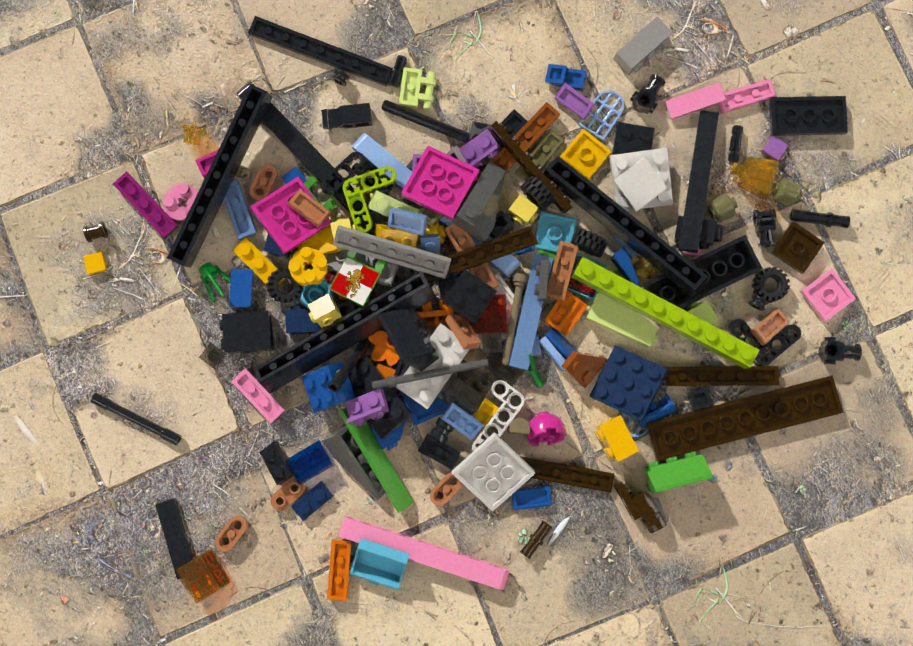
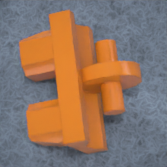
[419,300,454,329]

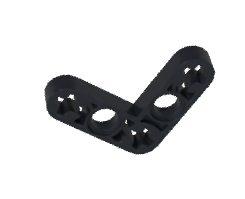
[321,152,393,195]
[728,319,802,366]

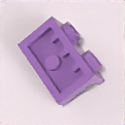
[459,129,501,169]
[345,388,389,426]

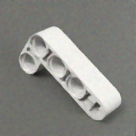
[472,380,525,451]

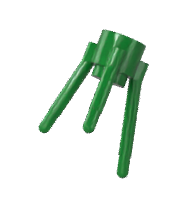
[198,262,231,303]

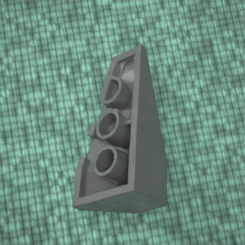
[452,161,506,243]
[322,424,386,500]

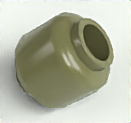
[771,179,802,206]
[708,194,738,222]

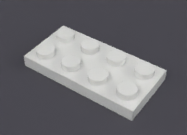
[396,323,469,409]

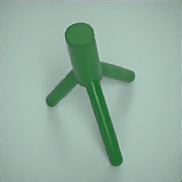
[521,353,544,388]

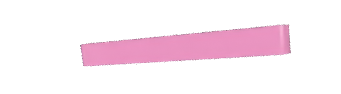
[338,516,510,590]

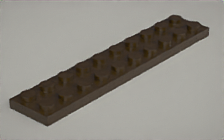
[647,375,844,461]

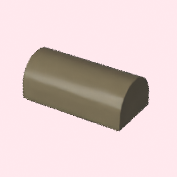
[508,418,530,435]

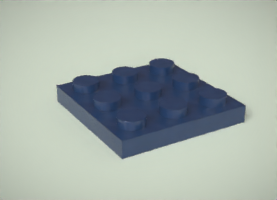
[589,345,668,422]

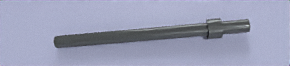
[372,359,489,389]

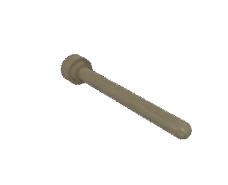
[502,273,529,365]

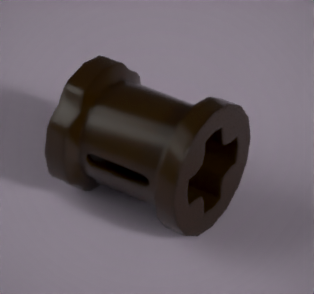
[83,221,108,243]

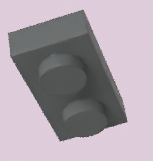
[534,259,549,301]

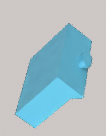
[350,538,410,590]

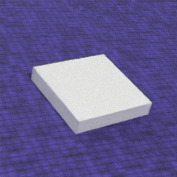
[613,157,667,211]

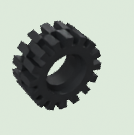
[520,176,555,211]
[570,228,608,257]
[752,267,790,303]
[266,268,303,303]

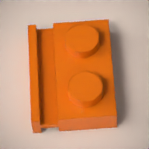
[543,291,588,337]

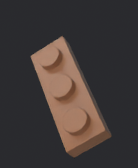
[547,241,579,302]

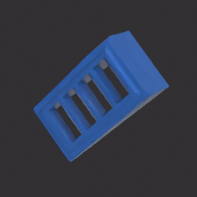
[610,247,639,285]

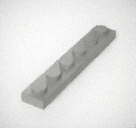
[333,225,451,278]

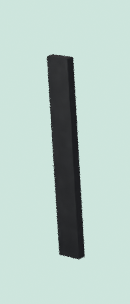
[248,16,393,87]
[678,110,719,253]

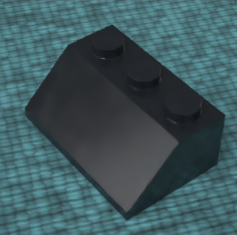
[378,308,440,372]

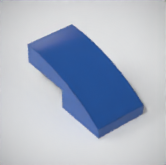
[545,64,587,91]

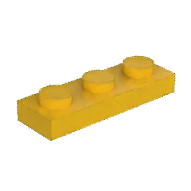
[232,237,286,286]

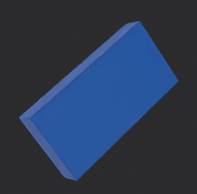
[512,486,552,510]

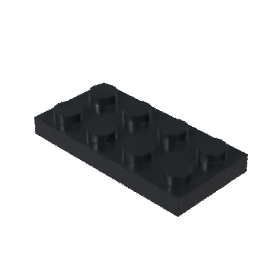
[769,96,848,136]
[348,355,413,440]

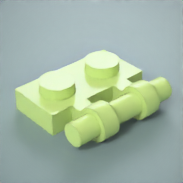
[399,67,436,110]

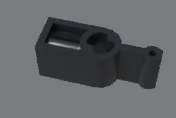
[321,103,373,130]

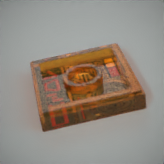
[176,548,231,604]

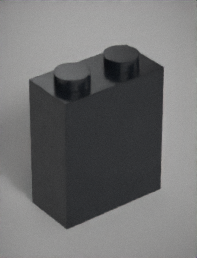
[219,310,274,354]

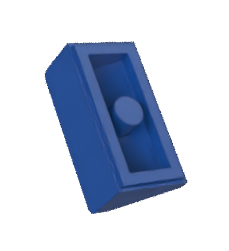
[229,269,253,309]
[544,328,578,359]
[637,393,675,429]

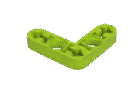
[343,166,397,233]

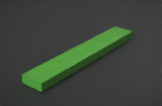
[339,407,414,513]

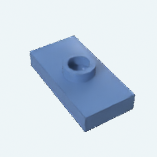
[387,207,428,236]
[441,402,484,441]

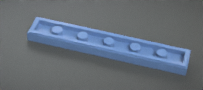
[509,254,553,370]

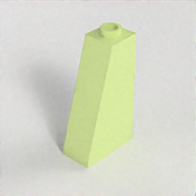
[585,291,659,348]

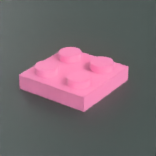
[800,268,856,322]

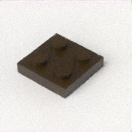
[770,221,825,274]

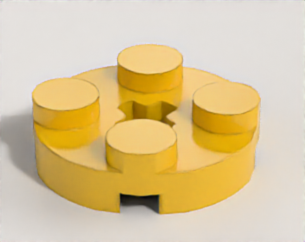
[288,247,328,286]

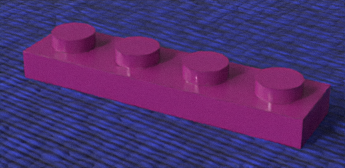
[113,171,179,239]

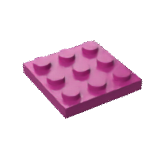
[401,146,479,221]
[250,177,332,255]

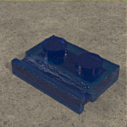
[287,440,334,485]

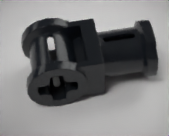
[753,209,776,247]

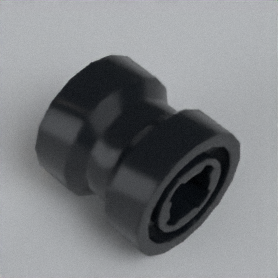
[429,417,454,443]

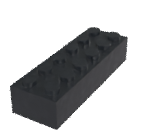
[639,235,763,309]

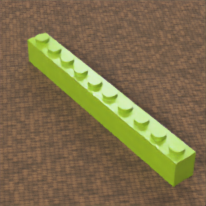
[571,257,759,369]

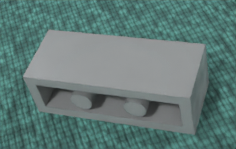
[614,16,673,75]

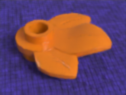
[368,331,400,366]

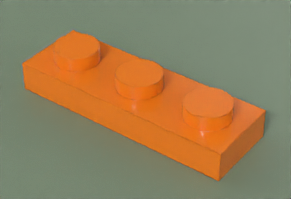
[327,539,352,601]

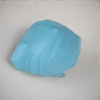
[299,279,333,310]

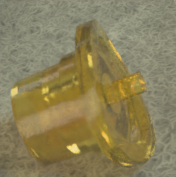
[180,122,207,145]
[636,255,656,279]

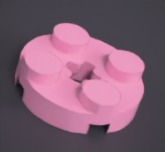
[163,183,198,222]

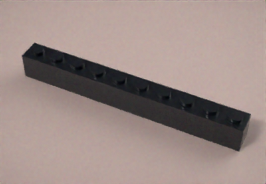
[167,84,273,268]
[545,156,708,297]
[254,272,437,394]

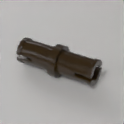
[520,520,553,559]

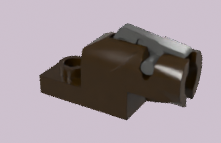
[613,481,667,533]

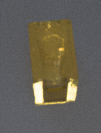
[730,157,780,199]

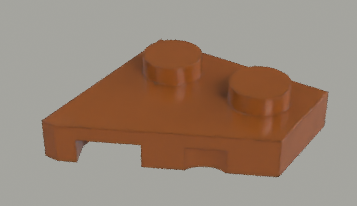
[561,351,608,388]

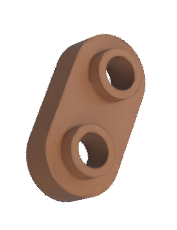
[249,164,278,201]
[430,472,463,506]
[271,478,306,511]
[215,515,248,552]

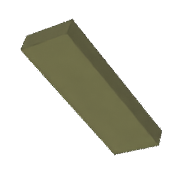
[515,129,565,181]

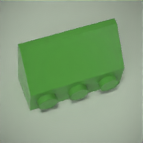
[643,451,713,493]

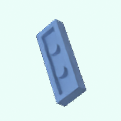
[224,180,258,240]

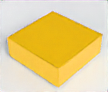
[83,251,108,275]

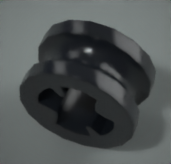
[331,69,350,86]
[748,295,769,311]

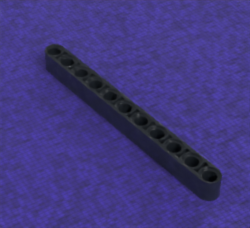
[236,81,388,235]

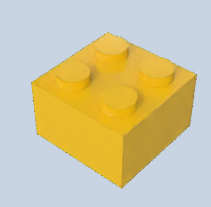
[594,415,639,462]

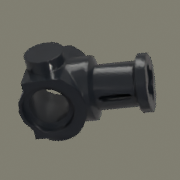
[630,74,666,114]
[818,337,862,365]

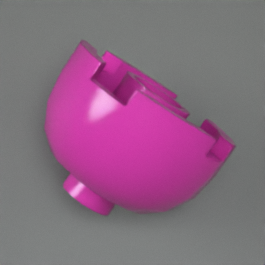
[527,411,566,446]

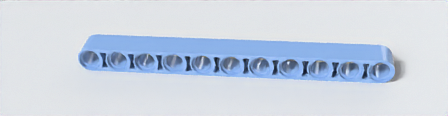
[351,133,521,278]

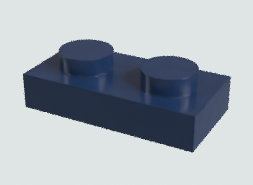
[291,481,334,521]

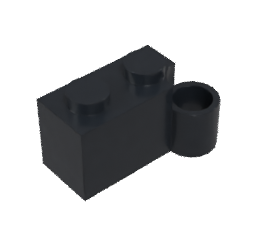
[674,216,724,249]

